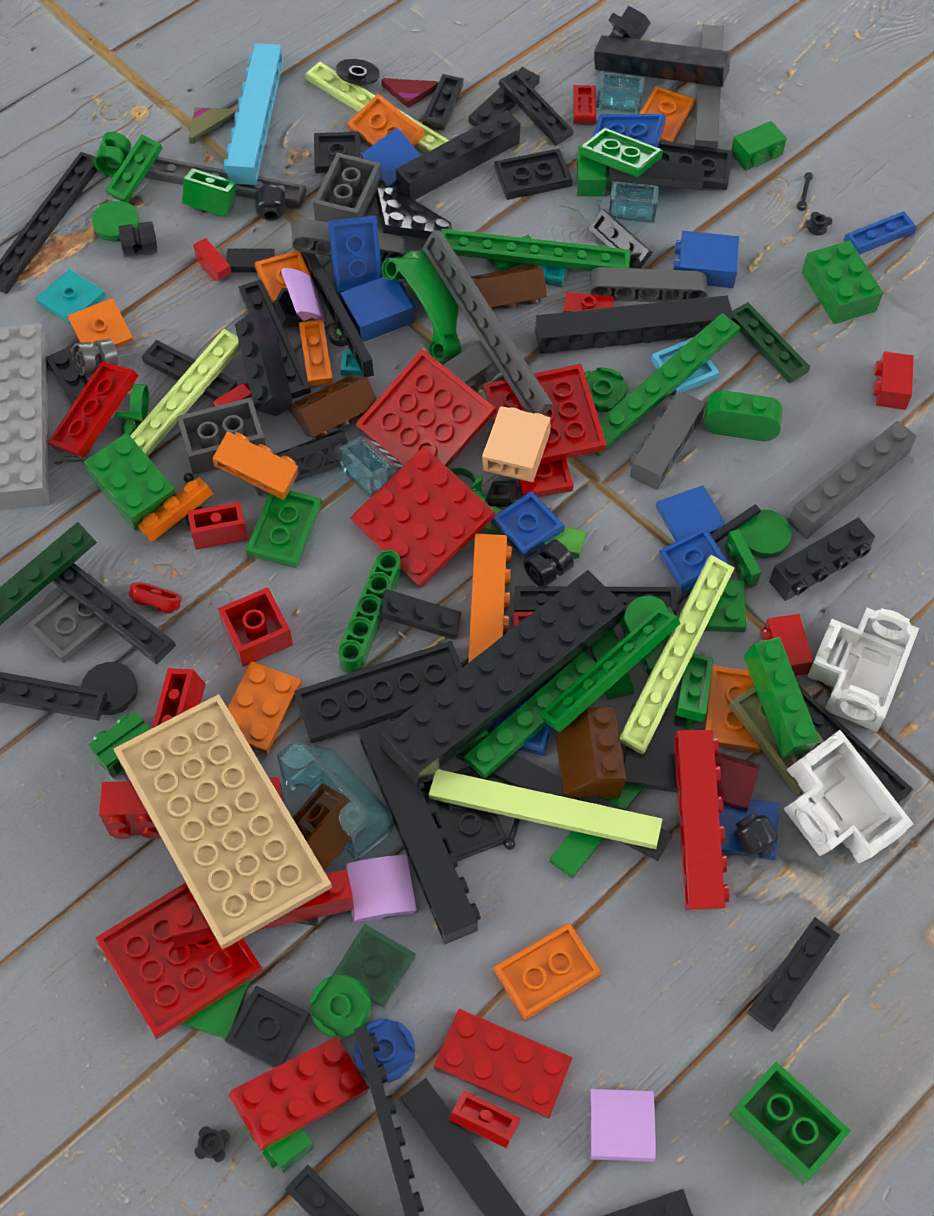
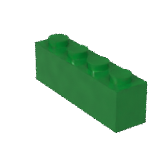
[743,637,820,759]

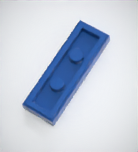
[844,211,917,255]

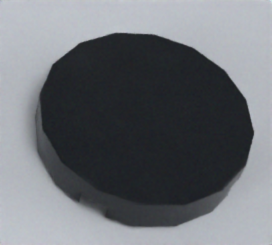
[81,662,138,715]

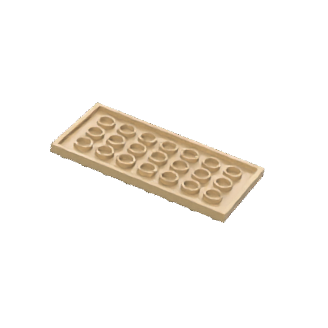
[114,694,332,950]

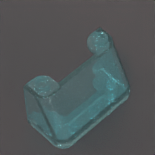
[276,742,394,861]

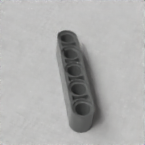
[291,219,406,265]
[590,267,708,302]

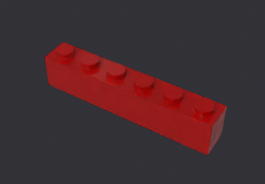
[674,730,729,910]
[166,869,354,948]

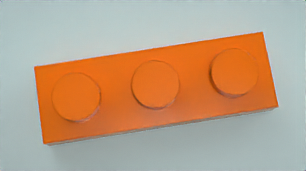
[299,320,333,387]
[137,477,214,543]

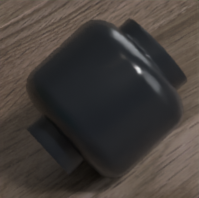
[255,184,286,221]
[734,813,778,858]

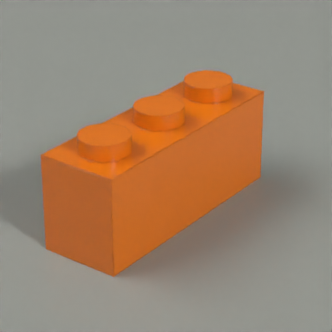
[213,431,298,500]

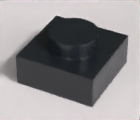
[486,480,519,506]

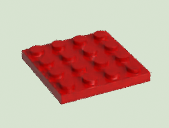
[355,349,497,468]
[484,364,606,464]
[350,446,496,589]
[95,882,263,1040]

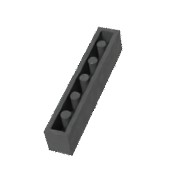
[788,420,917,539]

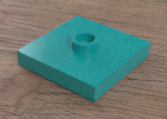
[36,269,106,325]

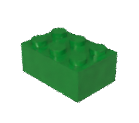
[802,240,883,324]
[84,433,176,531]
[729,1061,851,1185]

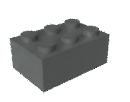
[313,153,382,223]
[177,397,266,474]

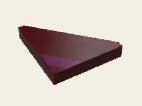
[381,78,438,108]

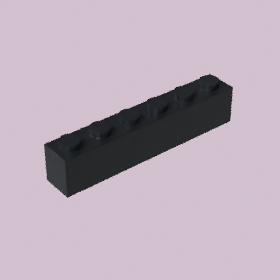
[594,35,730,87]
[396,110,521,200]

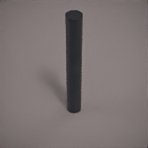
[710,504,761,543]

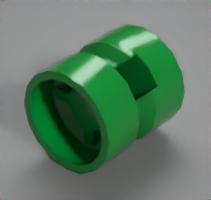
[94,132,131,177]

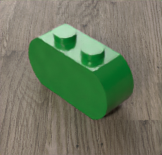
[704,390,783,442]
[621,596,675,676]

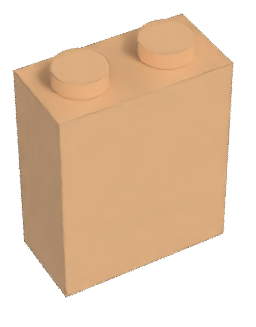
[482,406,551,482]

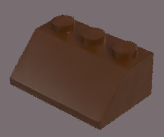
[470,265,547,311]
[288,374,377,438]
[555,707,626,798]
[293,783,368,872]

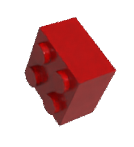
[218,587,293,667]

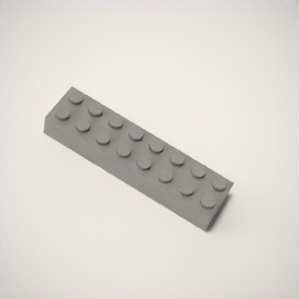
[0,323,49,510]

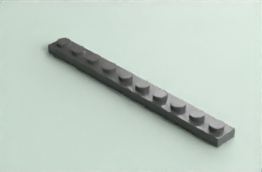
[422,230,553,416]

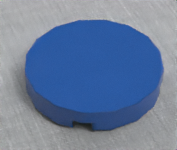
[353,1018,415,1083]

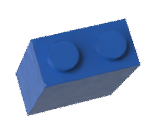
[673,230,739,288]
[340,277,416,342]

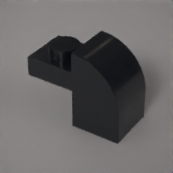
[608,5,651,40]

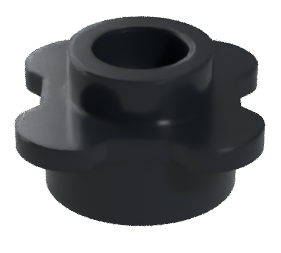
[805,212,833,236]
[194,1126,230,1162]

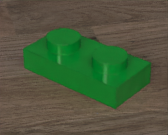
[724,529,761,588]

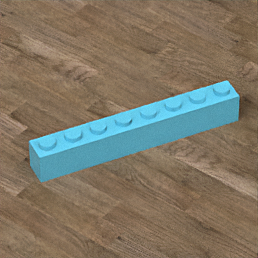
[223,43,283,185]

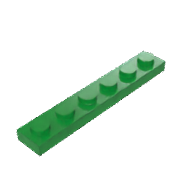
[539,607,680,733]
[465,652,596,779]

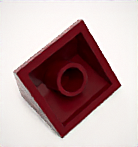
[715,753,760,811]

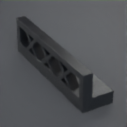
[609,161,705,190]
[255,430,354,496]

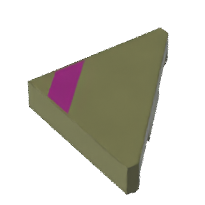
[189,107,236,144]

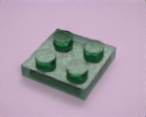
[332,924,416,1009]

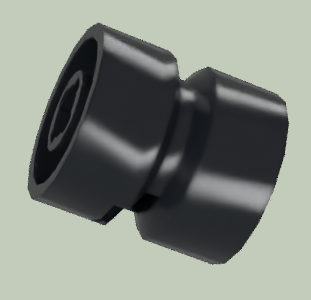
[119,221,158,257]
[523,539,574,586]

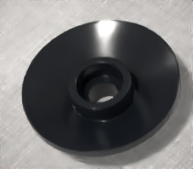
[336,59,380,86]

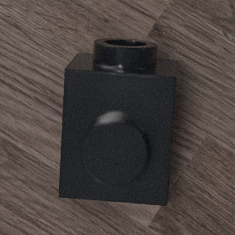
[273,288,307,327]

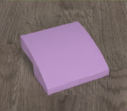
[281,268,328,323]
[345,855,417,922]
[590,1089,656,1162]

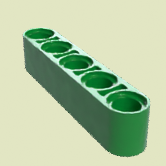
[338,550,401,673]

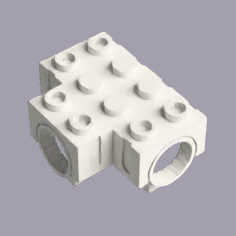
[807,608,919,732]
[783,730,914,863]

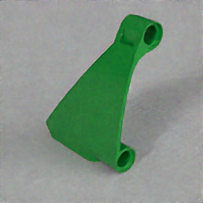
[382,250,462,362]

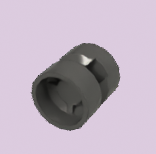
[72,339,118,375]

